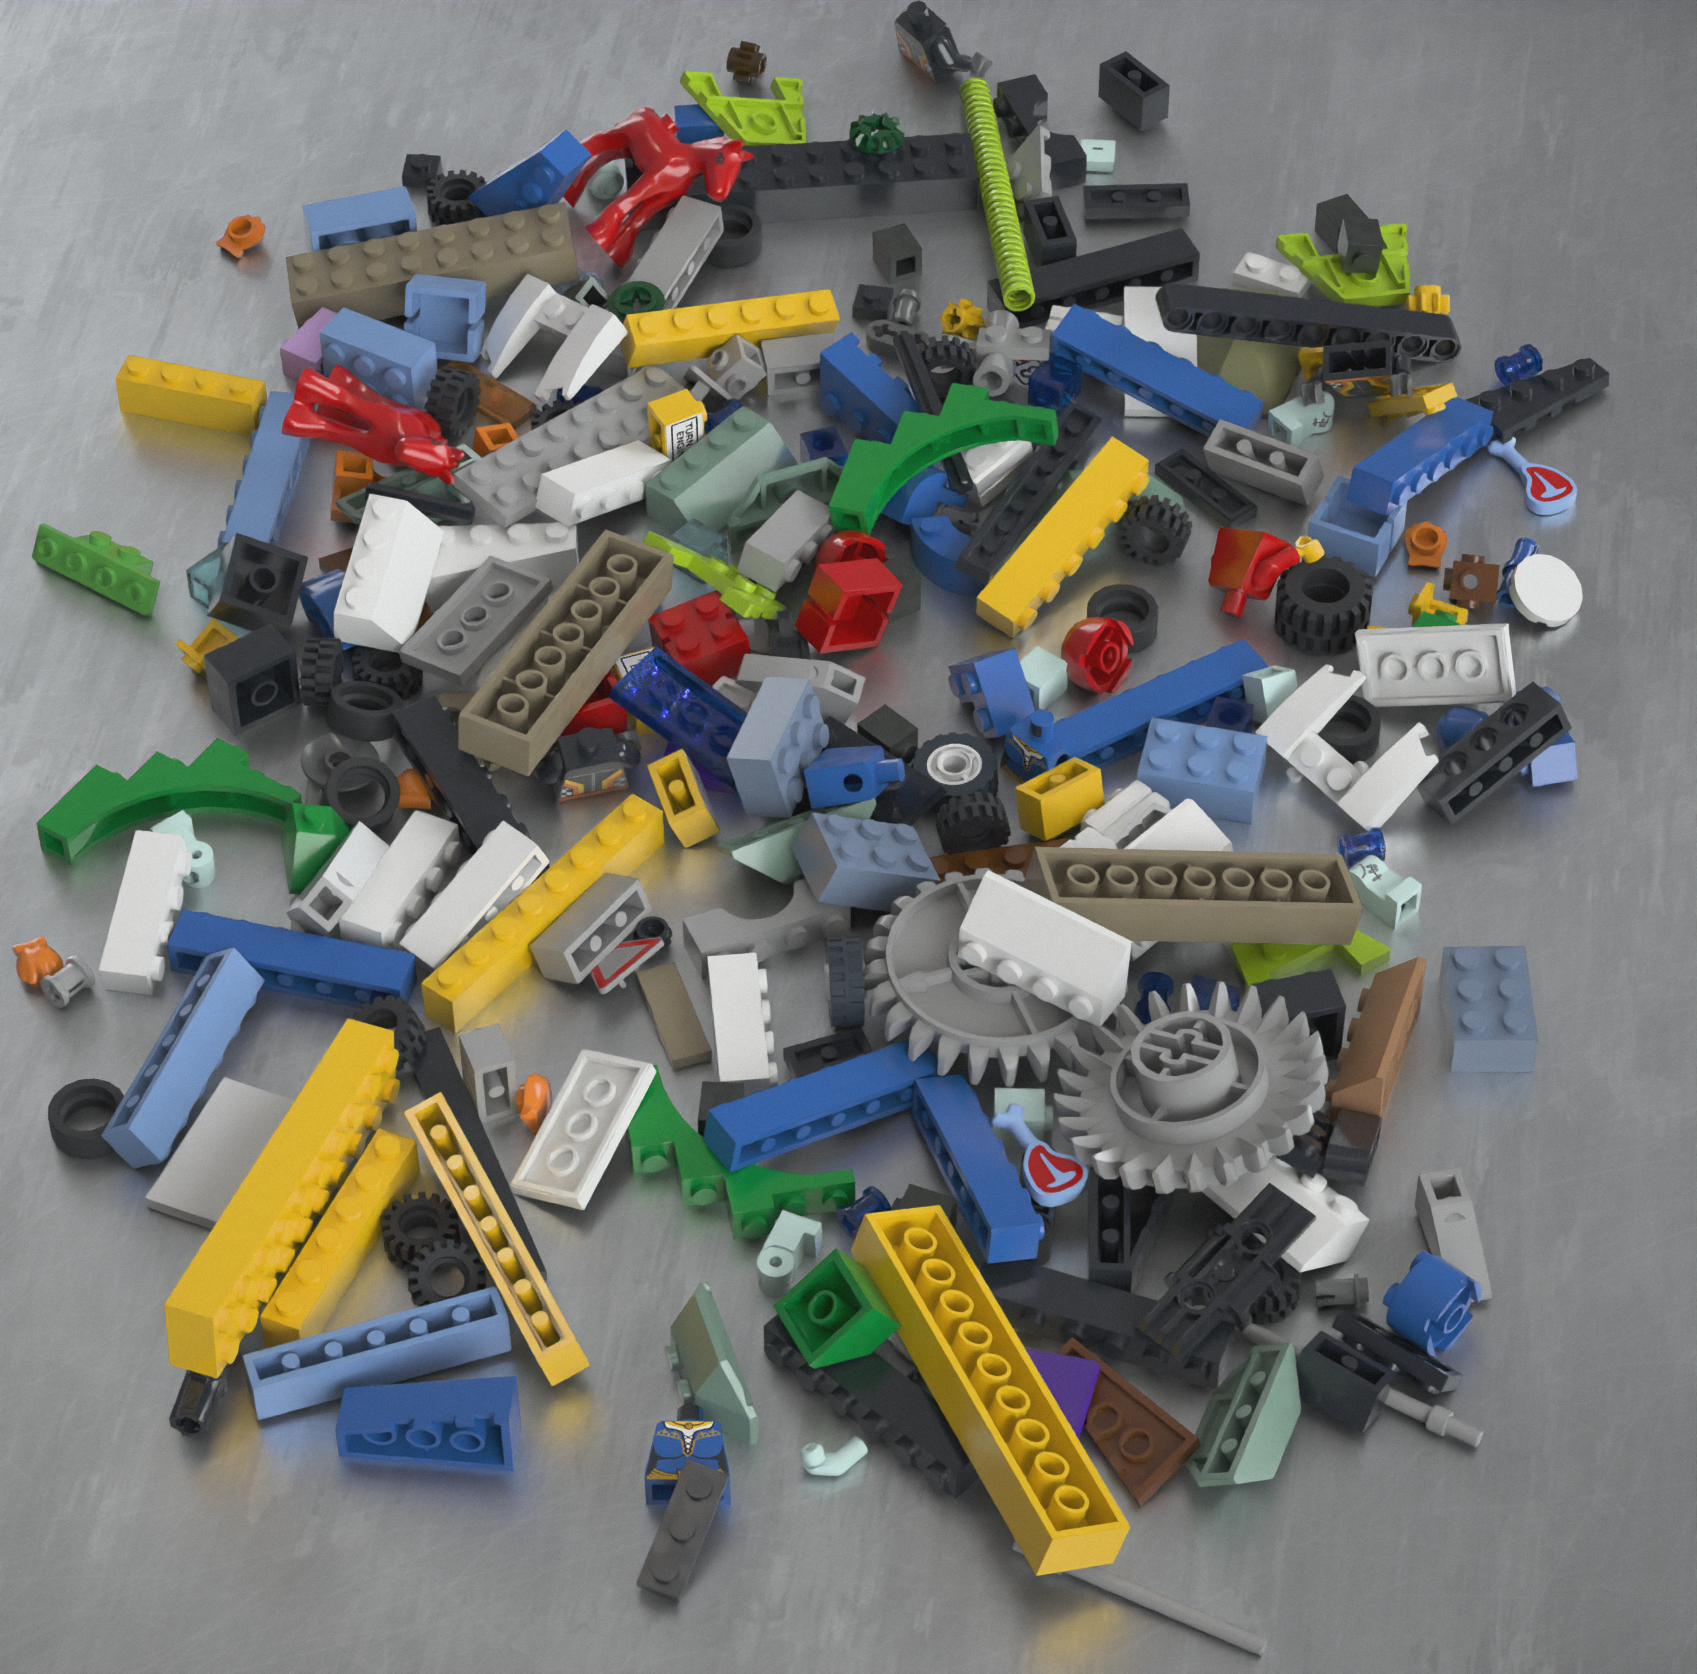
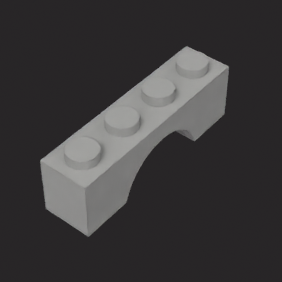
[682,879,851,979]

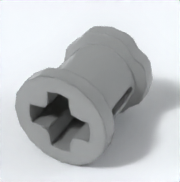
[40,955,95,1008]

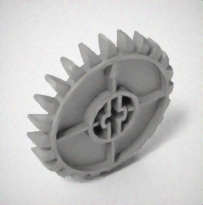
[863,868,1128,1087]
[1053,981,1329,1194]

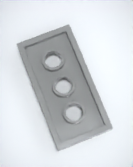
[399,555,553,686]

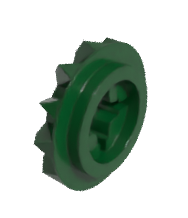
[849,111,905,153]
[607,281,665,325]

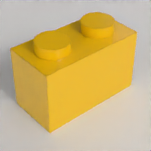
[1015,757,1105,841]

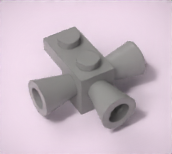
[941,310,1052,397]

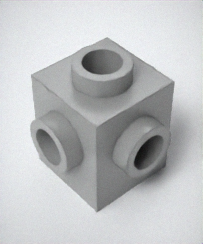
[706,334,767,401]

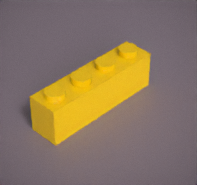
[115,355,267,436]

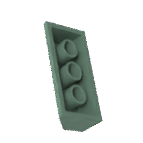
[645,406,798,549]

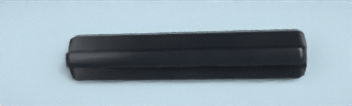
[364,482,475,525]

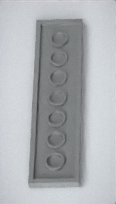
[453,365,706,528]

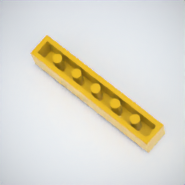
[620,289,840,368]
[976,436,1150,639]
[260,1128,420,1348]

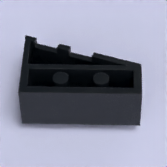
[1087,1167,1173,1293]

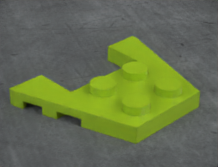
[680,71,807,146]
[1275,223,1411,307]
[642,531,786,620]
[1225,929,1391,992]

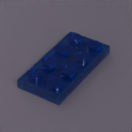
[609,646,748,788]

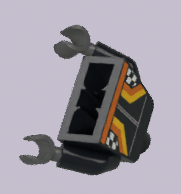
[894,1,993,85]
[1300,340,1413,407]
[531,727,642,803]

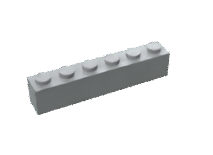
[596,195,724,380]

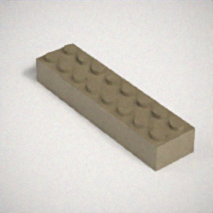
[286,202,580,330]
[458,529,674,776]
[1023,847,1363,945]

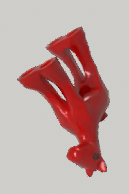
[563,107,755,270]
[282,364,465,485]

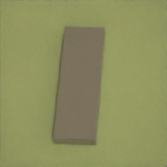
[636,962,712,1070]

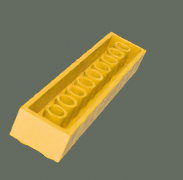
[164,1018,400,1379]
[851,1205,1130,1576]

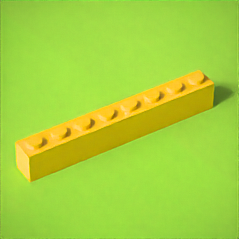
[421,793,664,1034]
[404,1092,591,1387]

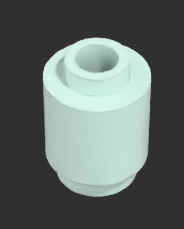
[587,157,624,199]

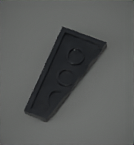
[1466,358,1609,444]
[820,716,948,826]

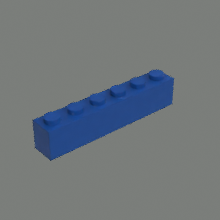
[1050,304,1263,437]
[1346,397,1493,516]
[1054,639,1269,769]
[167,909,418,1009]
[703,1039,940,1173]
[911,1074,1045,1264]

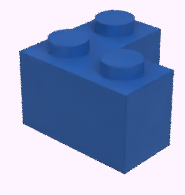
[948,648,1036,738]

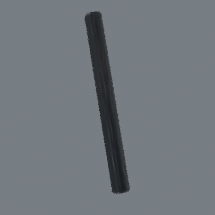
[893,330,973,496]

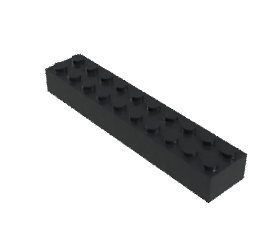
[624,133,978,231]

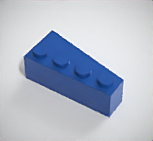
[468,129,592,217]
[820,332,942,468]
[335,1376,522,1471]

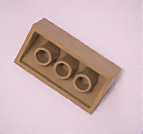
[1325,957,1427,1122]

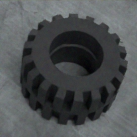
[1274,555,1373,654]

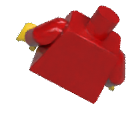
[1208,527,1324,618]

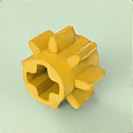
[1406,285,1450,315]
[940,298,985,341]

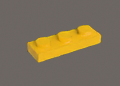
[1367,383,1457,420]

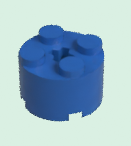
[1383,1251,1482,1356]

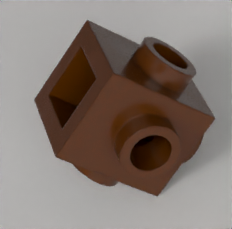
[1443,554,1500,609]

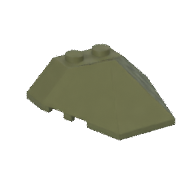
[1197,288,1308,420]

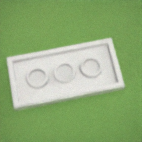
[1124,287,1197,417]
[1355,623,1516,707]
[509,1049,657,1210]
[145,1077,295,1229]

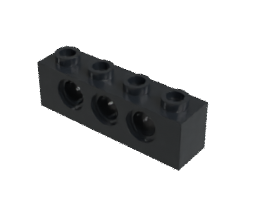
[1417,681,1572,826]

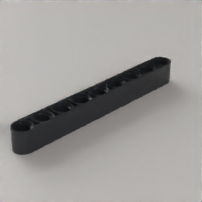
[1155,283,1462,362]

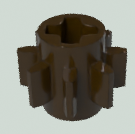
[726,41,767,85]

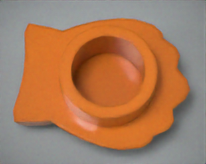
[216,215,265,258]
[1404,521,1448,569]
[397,768,432,810]
[12,936,64,984]
[516,1073,552,1136]

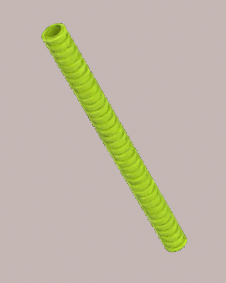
[959,78,1035,311]

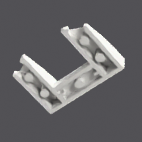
[480,274,628,402]
[1255,664,1439,836]

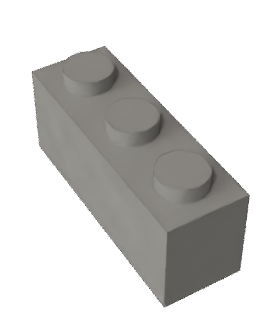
[1203,419,1324,507]
[737,490,835,592]
[529,873,653,984]

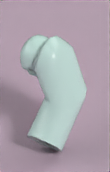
[800,1436,868,1476]

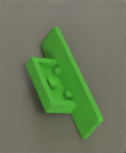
[32,523,161,616]

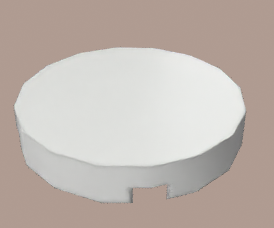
[1509,554,1583,627]

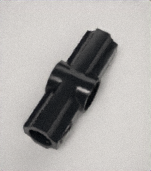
[169,1363,232,1438]

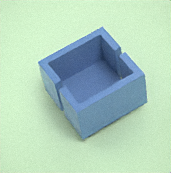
[404,274,486,363]
[1308,475,1407,577]

